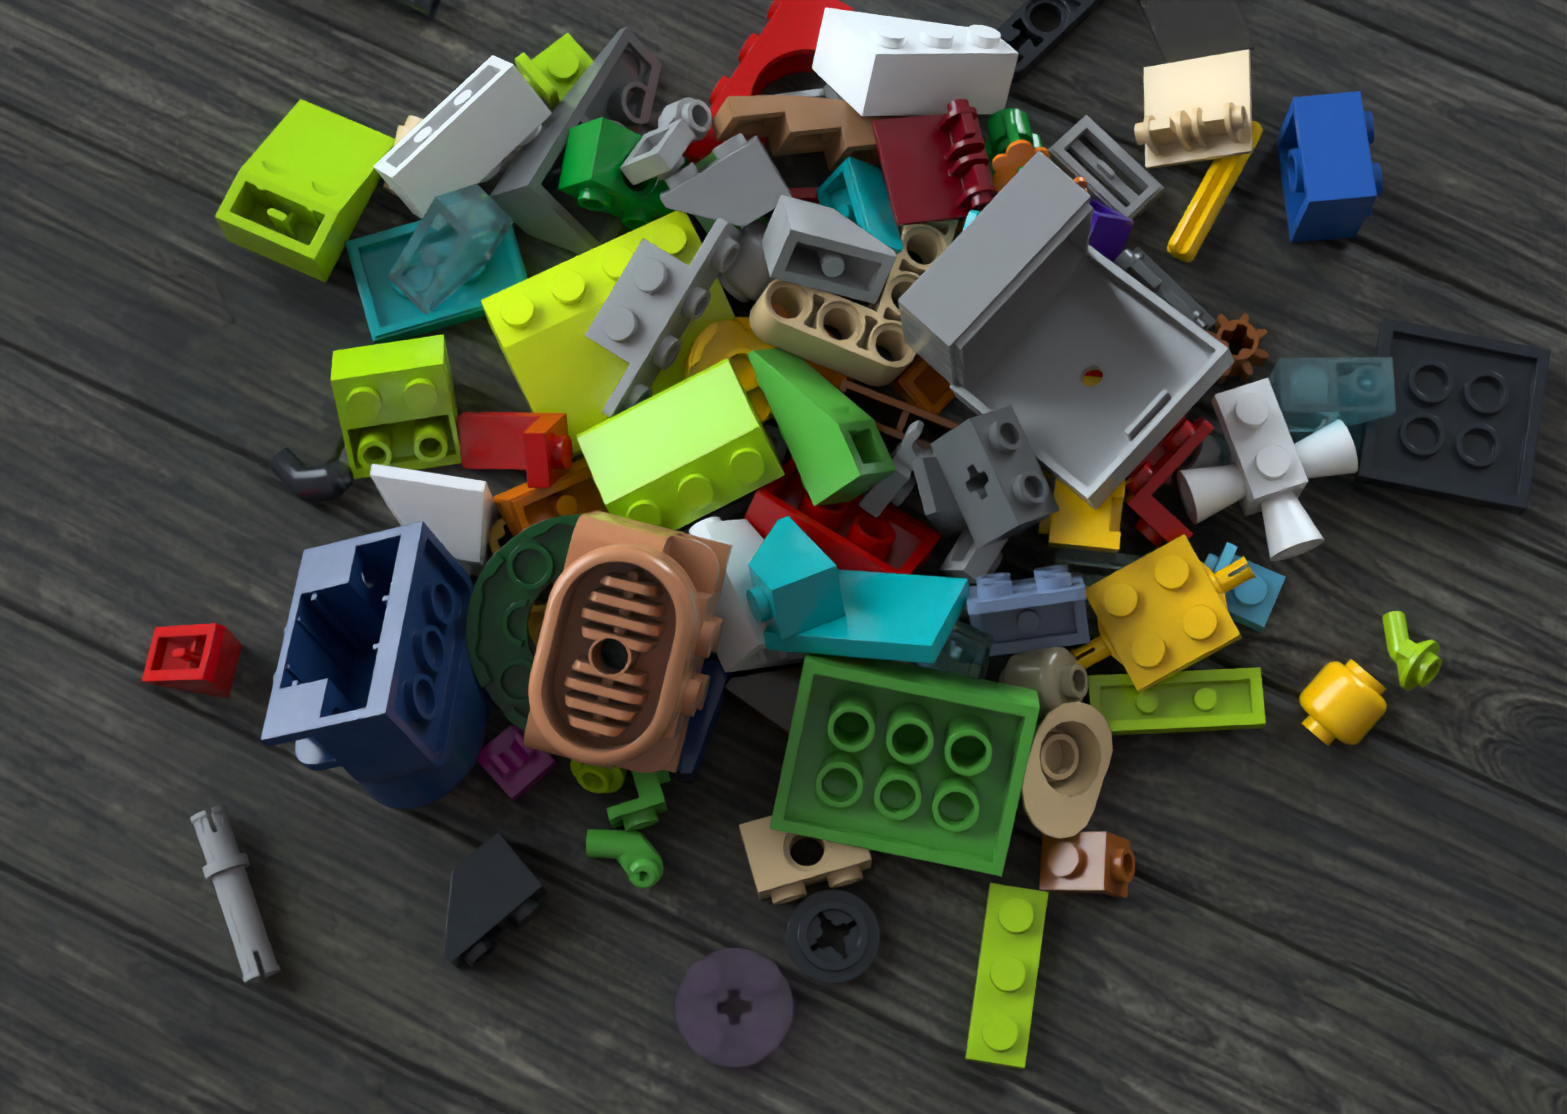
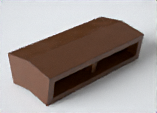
[839,379,960,449]

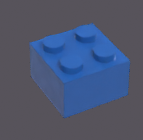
[1275,91,1383,243]

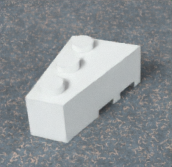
[812,8,1019,116]

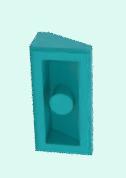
[816,156,903,255]

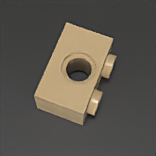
[739,815,872,905]

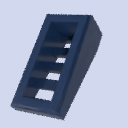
[677,660,733,783]

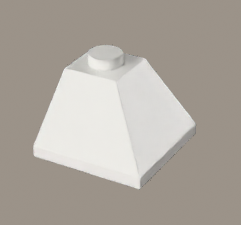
[370,464,499,577]

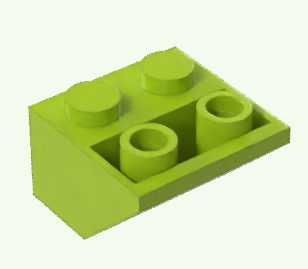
[330,334,461,479]

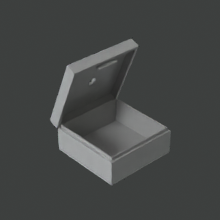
[898,150,1234,510]

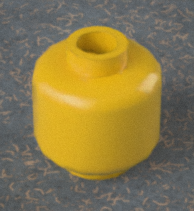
[1299,659,1387,746]

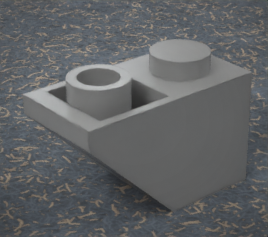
[660,133,792,227]

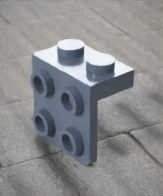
[966,565,1090,658]

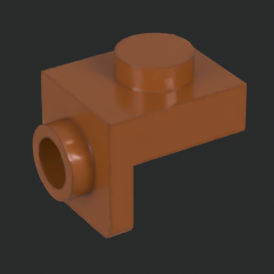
[1039,831,1135,898]

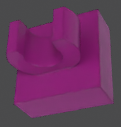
[477,723,557,802]

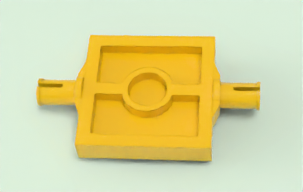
[1070,534,1256,693]

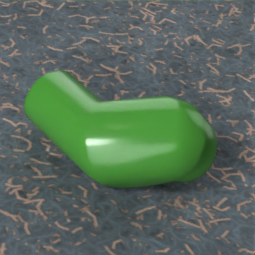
[586,829,664,889]

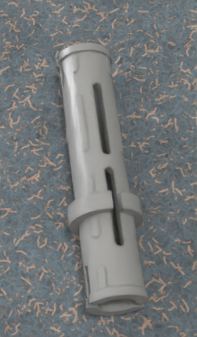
[190,806,281,984]

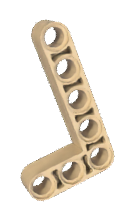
[749,219,959,387]

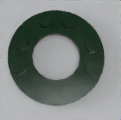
[466,513,583,731]

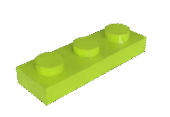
[1087,667,1266,736]
[965,883,1048,1069]

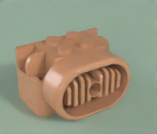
[524,511,733,773]

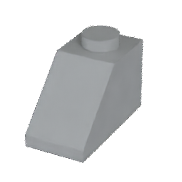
[761,195,896,304]

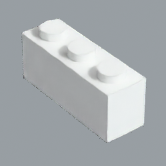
[373,55,552,226]

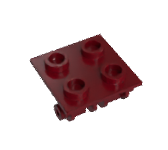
[871,99,997,226]

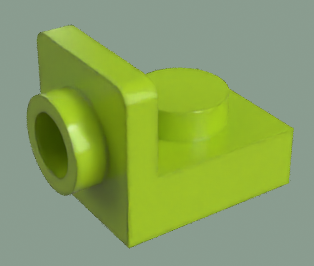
[515,33,593,112]

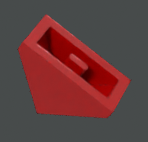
[142,623,242,699]

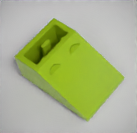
[215,99,395,283]

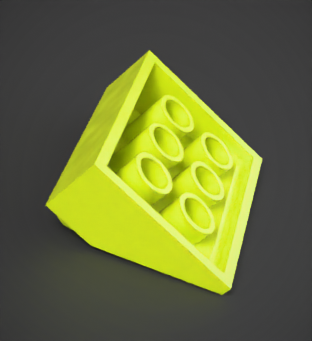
[481,210,735,458]

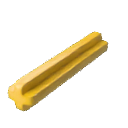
[1167,121,1263,263]

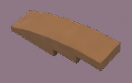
[712,95,912,171]

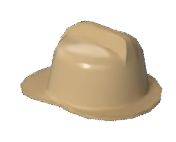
[1021,701,1113,839]

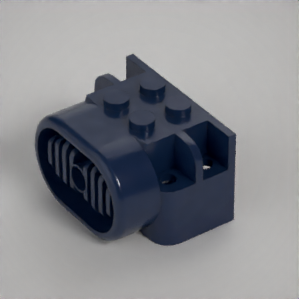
[261,521,491,809]

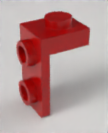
[457,412,573,488]
[1124,417,1214,548]

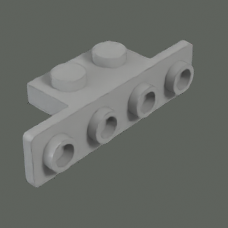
[585,218,742,418]

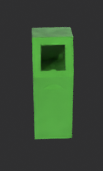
[747,348,897,506]

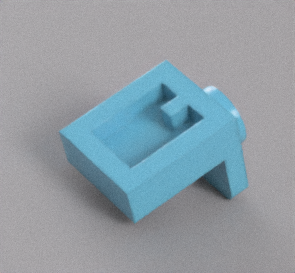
[1204,542,1286,632]

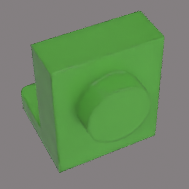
[606,770,671,832]

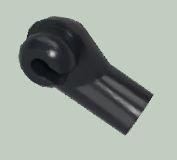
[268,448,354,502]

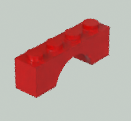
[682,0,854,165]

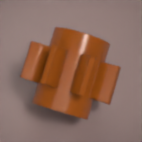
[1206,313,1269,384]

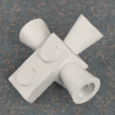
[1176,378,1358,561]

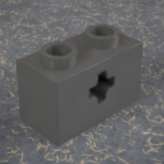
[930,405,1060,549]

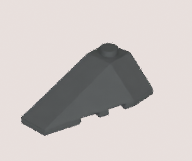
[489,27,662,255]

